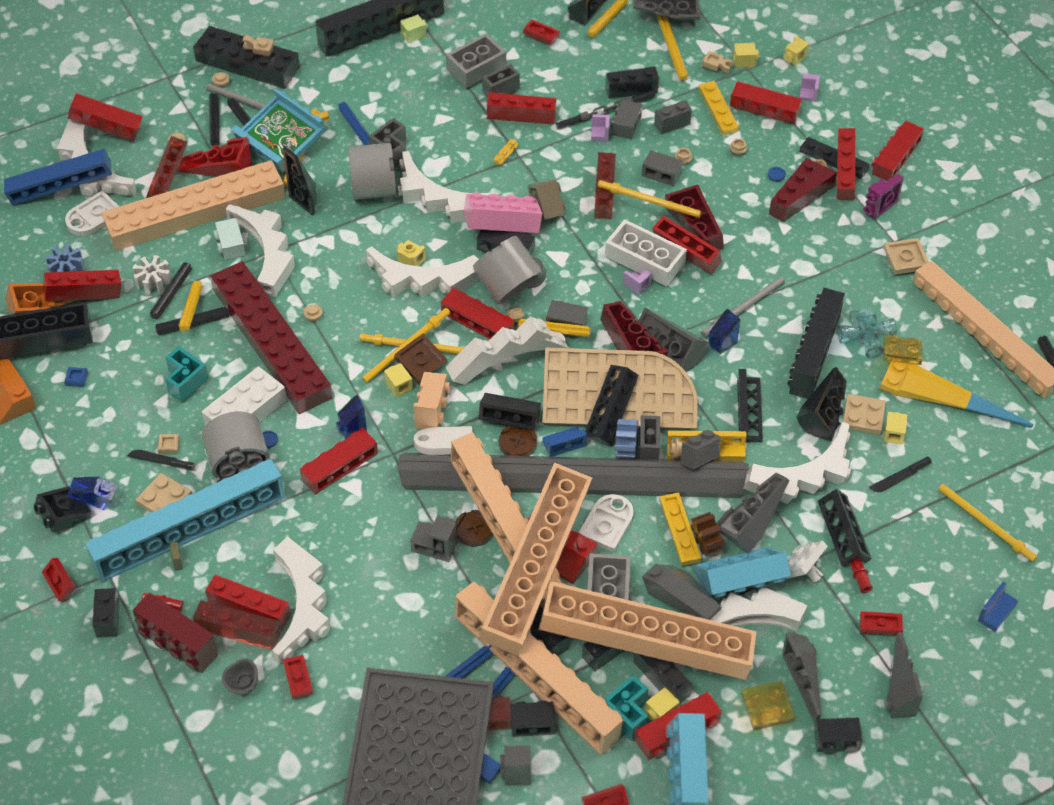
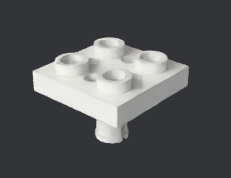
[785,540,828,583]

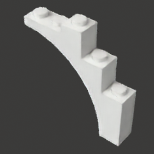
[57,119,137,196]
[397,151,490,223]
[226,204,295,297]
[366,246,480,298]
[446,317,569,385]
[743,422,851,504]
[272,537,330,665]
[688,586,807,632]

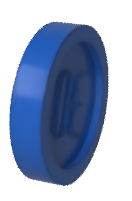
[768,167,786,182]
[263,430,278,448]

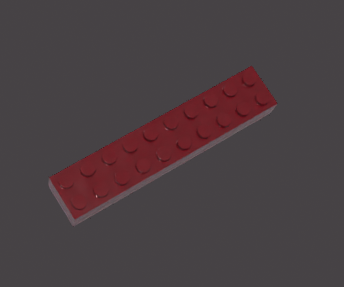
[210,261,333,414]

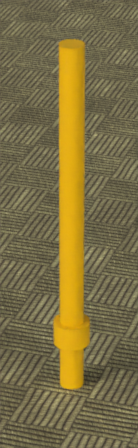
[598,180,701,218]
[362,308,450,383]
[360,334,464,354]
[938,484,1038,562]

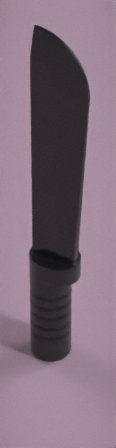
[127,450,195,470]
[869,456,932,492]

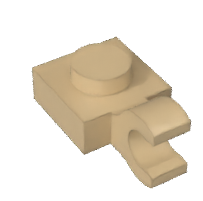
[242,35,274,56]

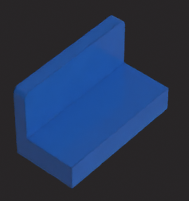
[542,427,587,457]
[978,581,1018,632]

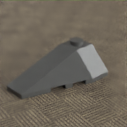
[642,564,721,620]

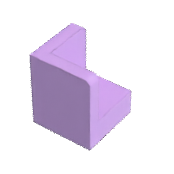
[799,73,820,102]
[591,114,609,142]
[622,269,652,295]

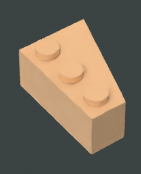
[414,372,450,430]

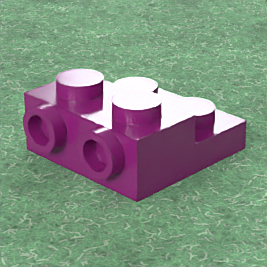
[863,174,904,220]

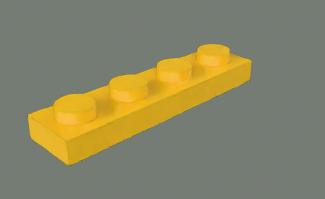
[698,81,739,135]
[659,493,701,566]

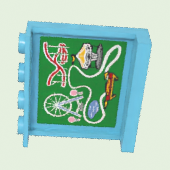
[231,88,326,173]

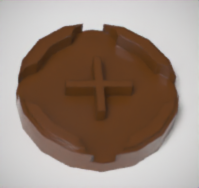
[499,426,537,456]
[456,510,493,547]

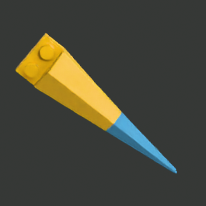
[879,357,1034,428]

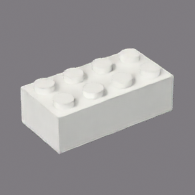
[605,219,687,287]
[201,366,287,426]

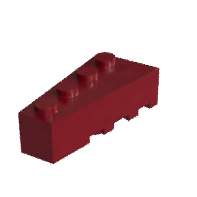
[769,157,837,222]
[665,184,724,250]
[600,301,668,356]

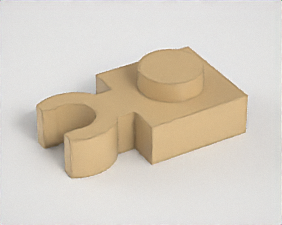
[702,51,734,73]

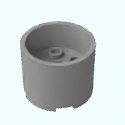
[348,143,396,200]
[473,236,543,304]
[202,411,270,482]

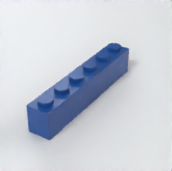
[4,149,112,205]

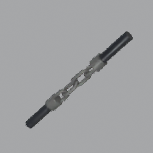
[555,90,656,129]

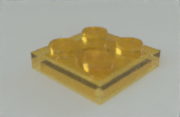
[883,335,923,365]
[741,681,795,731]

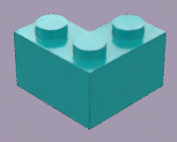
[165,346,209,402]
[604,675,648,741]

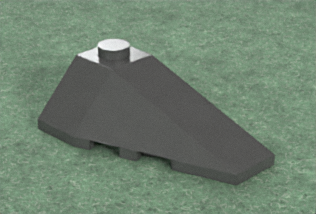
[633,0,700,21]
[638,308,709,371]
[716,472,790,553]
[782,632,821,724]
[884,632,923,719]

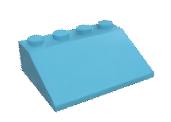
[692,547,791,597]

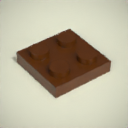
[394,333,448,384]

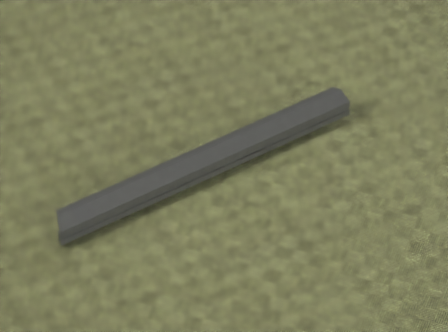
[398,453,749,498]

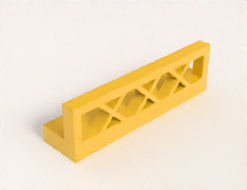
[667,431,746,461]

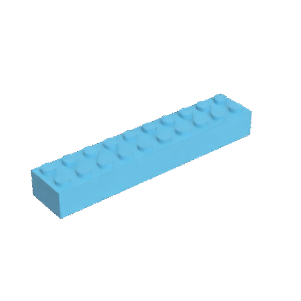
[85,459,285,583]

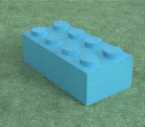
[666,713,708,805]

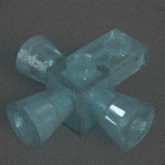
[837,309,897,358]

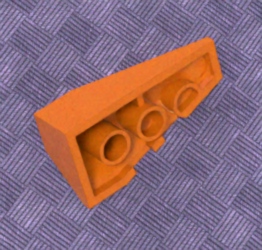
[5,283,77,313]
[0,357,36,425]

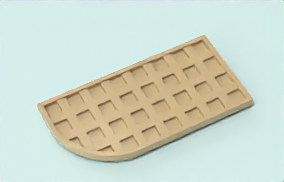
[542,347,698,430]

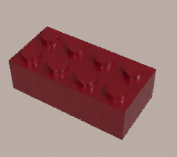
[133,592,218,673]

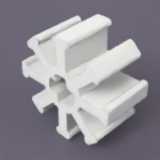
[133,255,171,295]

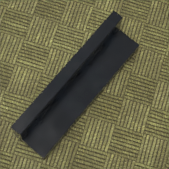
[585,365,639,446]
[737,369,763,442]
[818,488,871,567]

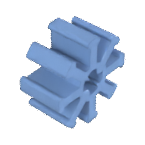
[45,244,85,272]
[615,419,639,459]

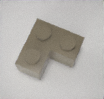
[527,179,566,220]

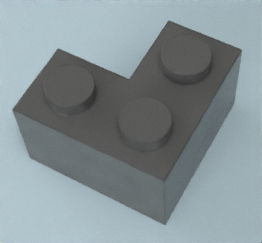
[369,118,406,168]
[410,516,457,562]

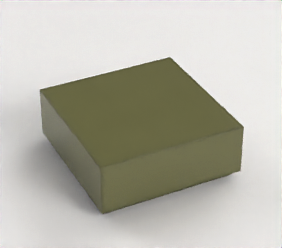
[170,542,183,570]

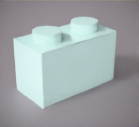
[213,218,246,260]

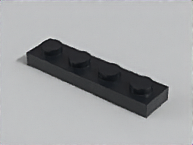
[799,137,870,179]

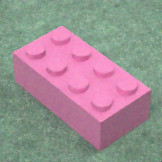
[463,192,542,233]

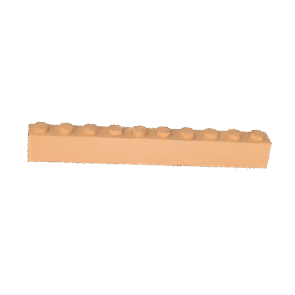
[913,261,1054,399]

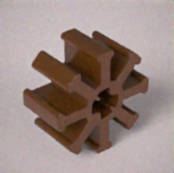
[690,512,725,557]

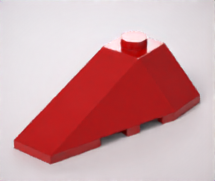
[178,137,252,177]
[528,515,597,584]

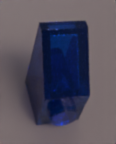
[708,309,741,354]
[336,395,367,439]
[67,476,117,510]

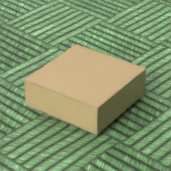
[158,434,180,454]

